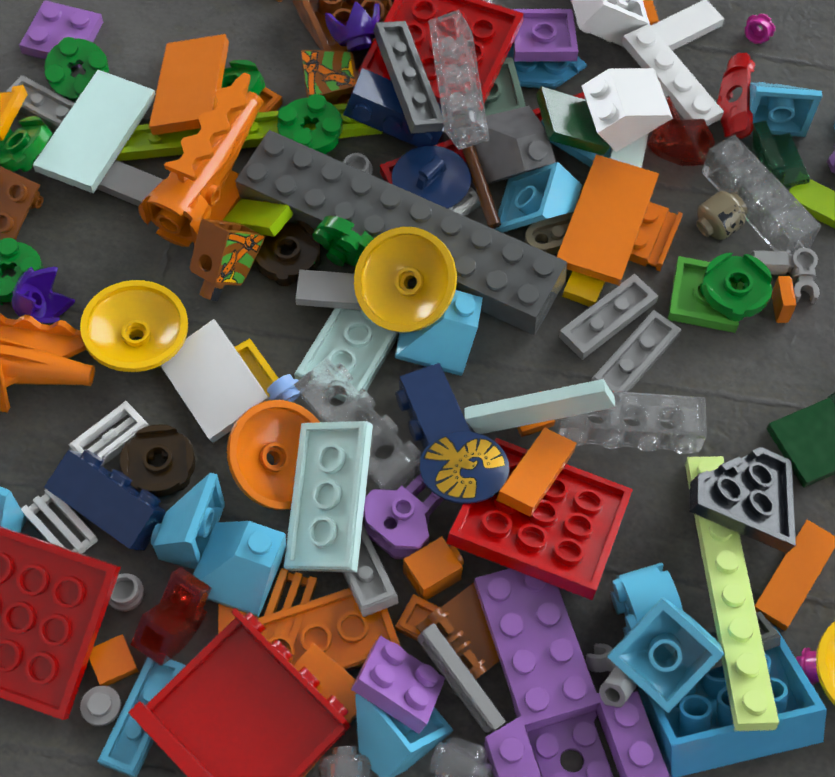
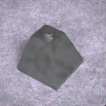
[467,106,555,184]

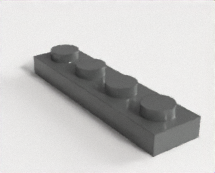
[373,21,445,133]

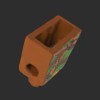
[301,50,359,105]
[189,219,265,301]

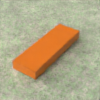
[497,428,577,517]
[755,519,835,631]

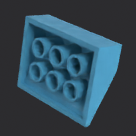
[637,626,827,777]

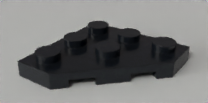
[689,447,796,553]

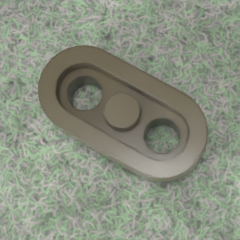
[524,213,573,255]

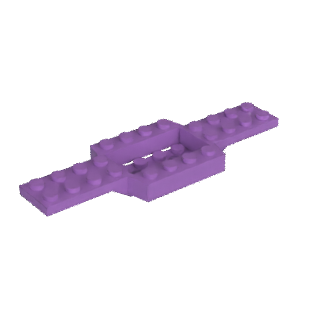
[474,568,670,777]

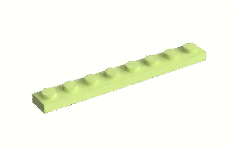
[685,456,779,731]

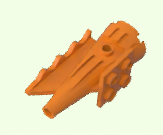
[138,72,263,247]
[0,313,95,413]

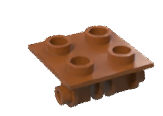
[0,166,44,240]
[416,583,500,680]

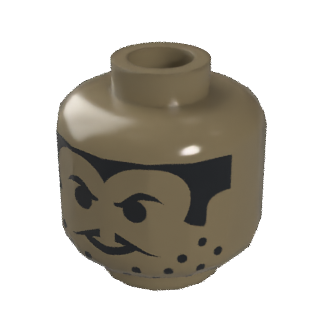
[696,191,748,240]

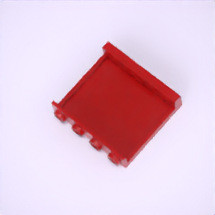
[128,608,350,777]

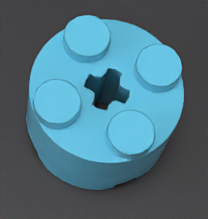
[611,563,683,636]

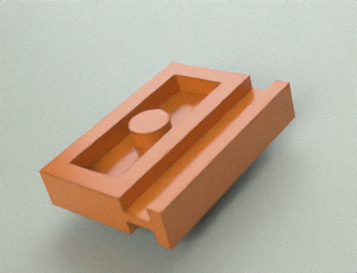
[629,202,683,272]

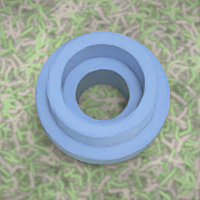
[267,374,302,402]

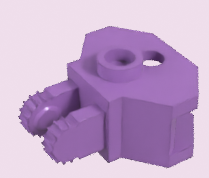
[363,474,444,560]

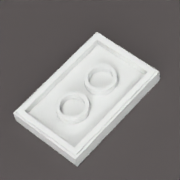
[161,319,269,443]

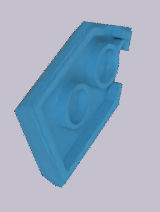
[506,44,587,89]

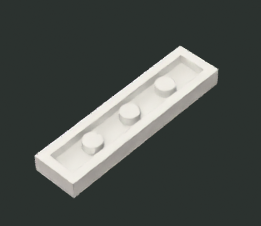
[622,24,724,132]

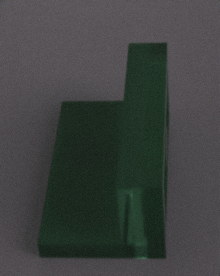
[752,121,810,191]

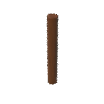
[459,137,501,229]

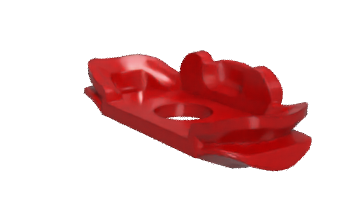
[717,53,755,141]

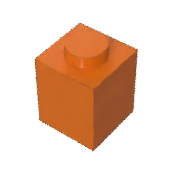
[403,537,464,600]

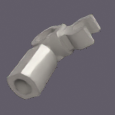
[751,248,820,303]
[586,643,638,708]

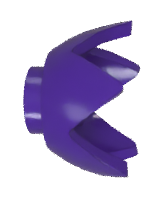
[325,2,380,52]
[12,267,75,325]

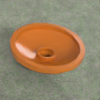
[227,400,319,510]

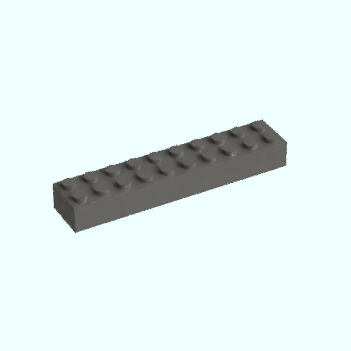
[235,130,567,336]

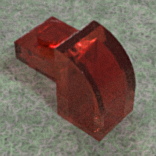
[647,96,715,166]
[131,567,212,666]

